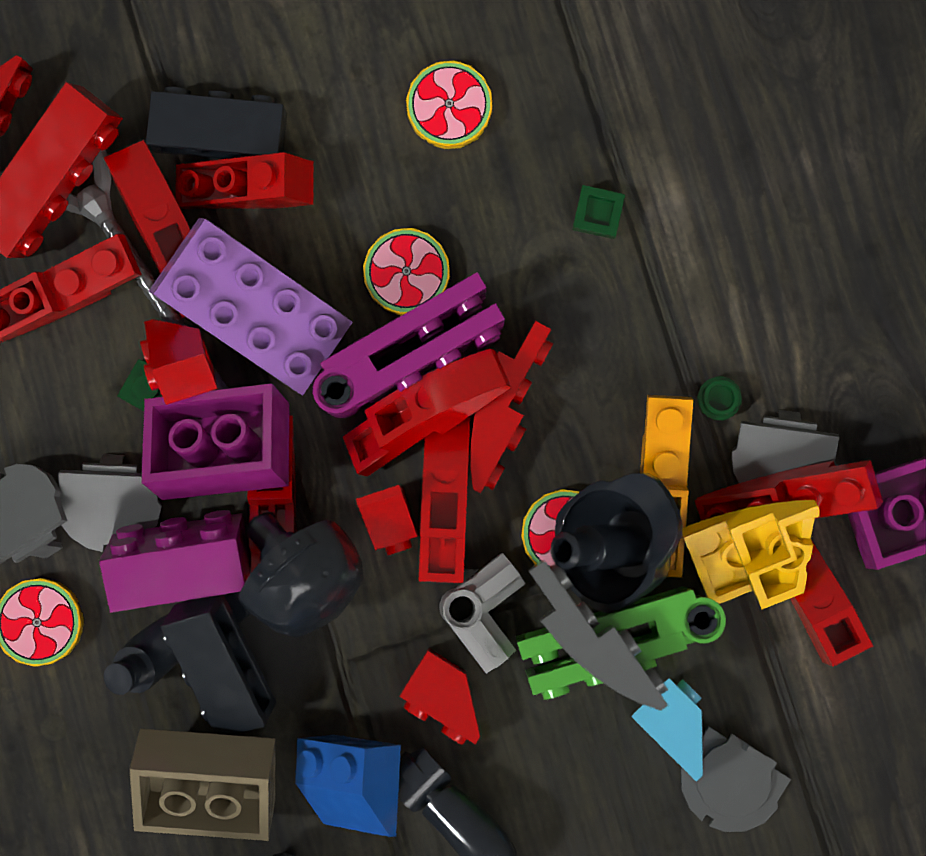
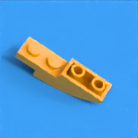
[640,395,693,577]

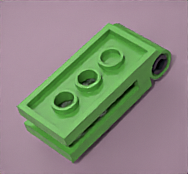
[515,586,726,700]

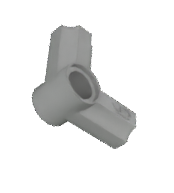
[439,553,526,673]

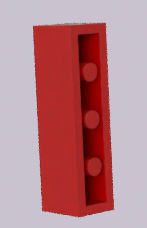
[0,82,123,258]

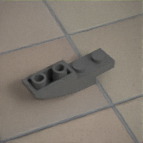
[528,560,668,711]

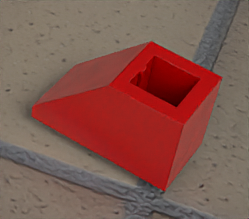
[140,319,218,405]
[399,648,480,745]

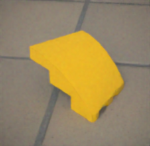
[682,500,820,609]

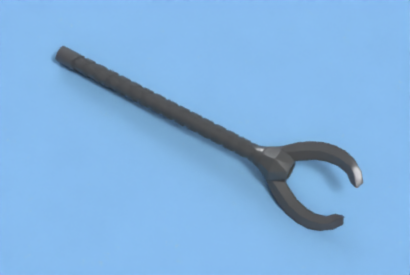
[66,150,229,391]

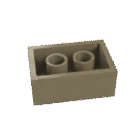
[130,729,275,841]

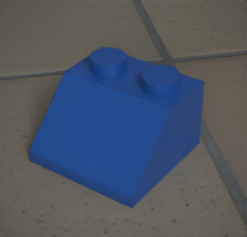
[295,735,401,837]

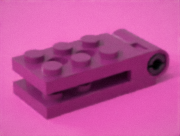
[313,272,505,418]

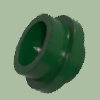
[697,376,742,420]

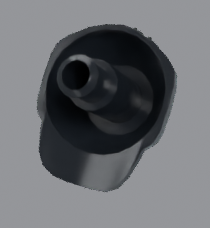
[551,473,683,613]
[239,512,364,638]

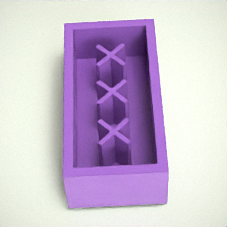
[149,218,352,396]

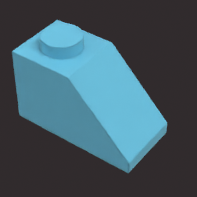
[631,678,703,782]

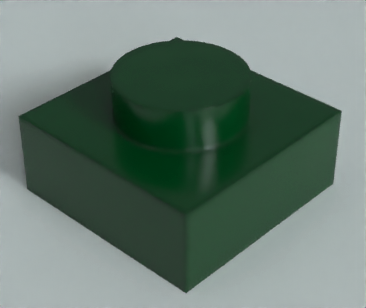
[572,185,625,240]
[117,359,162,411]

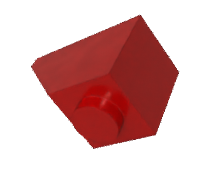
[356,485,419,556]

